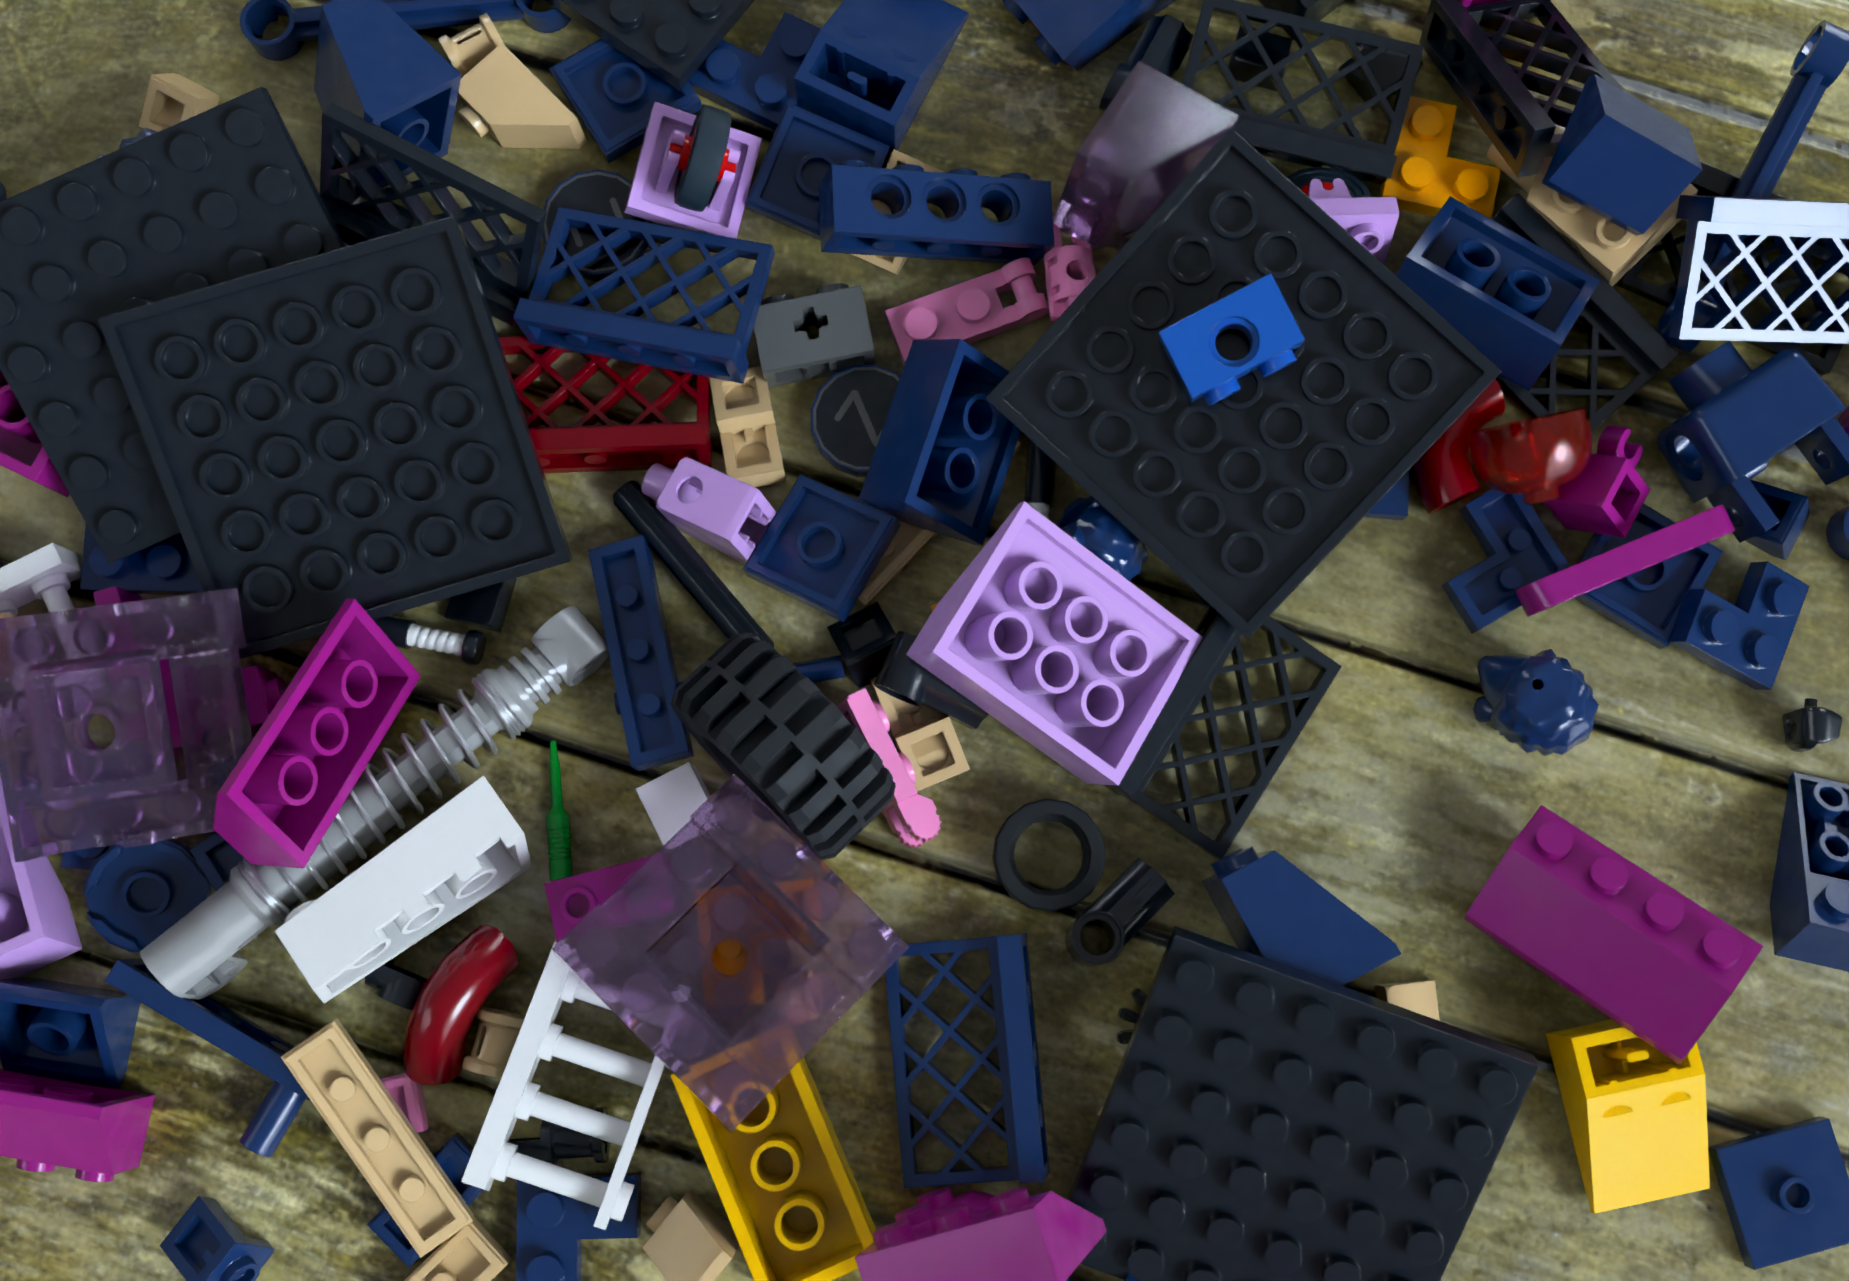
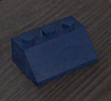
[1396,196,1600,391]
[859,339,1021,546]

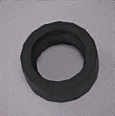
[992,798,1106,911]

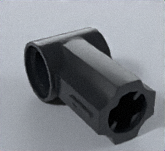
[1099,14,1194,133]
[873,631,988,729]
[1065,858,1175,967]

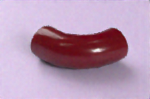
[1411,379,1505,514]
[403,925,519,1086]

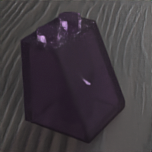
[1053,61,1240,250]

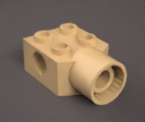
[1486,95,1698,286]

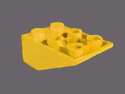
[1546,1019,1710,1214]

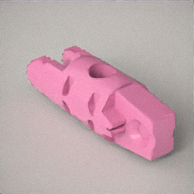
[1043,216,1096,322]

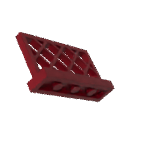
[499,336,712,473]

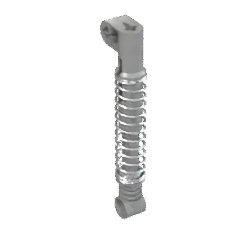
[140,605,609,1000]

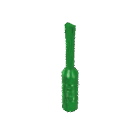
[546,740,573,881]

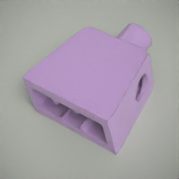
[641,457,776,565]

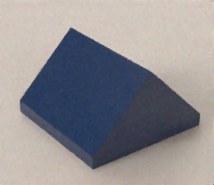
[1542,74,1703,236]
[0,977,141,1088]

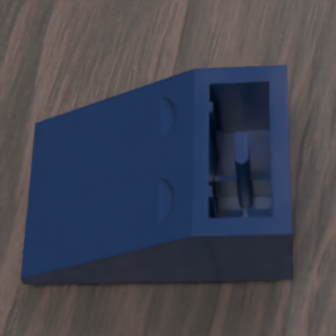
[794,0,969,152]
[1770,772,1849,972]

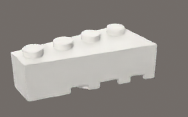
[275,775,532,1003]

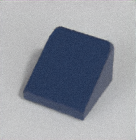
[1732,480,1810,560]

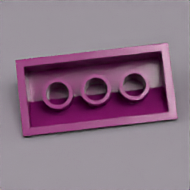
[213,598,421,868]
[1464,805,1764,1064]
[0,1068,155,1182]

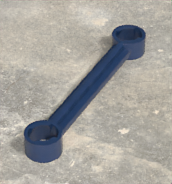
[240,0,571,61]
[1656,20,1849,353]

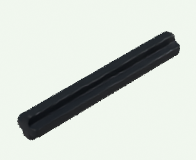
[613,480,774,647]

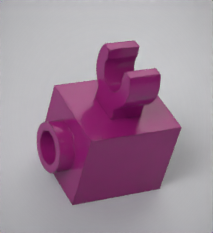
[1541,426,1650,538]

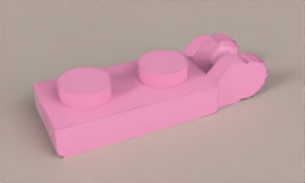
[837,688,942,849]

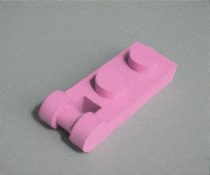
[885,258,1049,365]

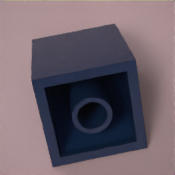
[314,0,462,194]
[1002,0,1176,71]
[1202,846,1401,986]

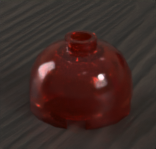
[1468,407,1592,504]

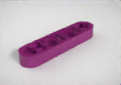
[1515,504,1736,617]

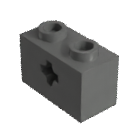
[754,283,876,388]

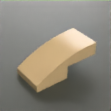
[709,366,786,488]
[870,677,970,791]

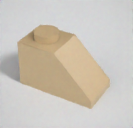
[458,43,587,149]
[642,1189,739,1281]

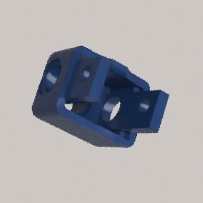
[1656,341,1849,543]

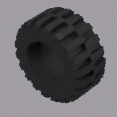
[670,632,896,861]

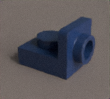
[160,1196,274,1281]

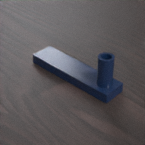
[105,958,311,1157]

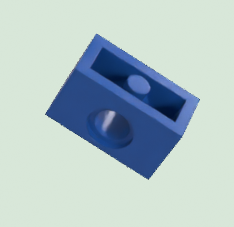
[1158,273,1305,406]

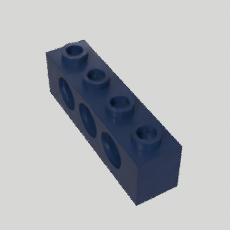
[819,160,1054,265]

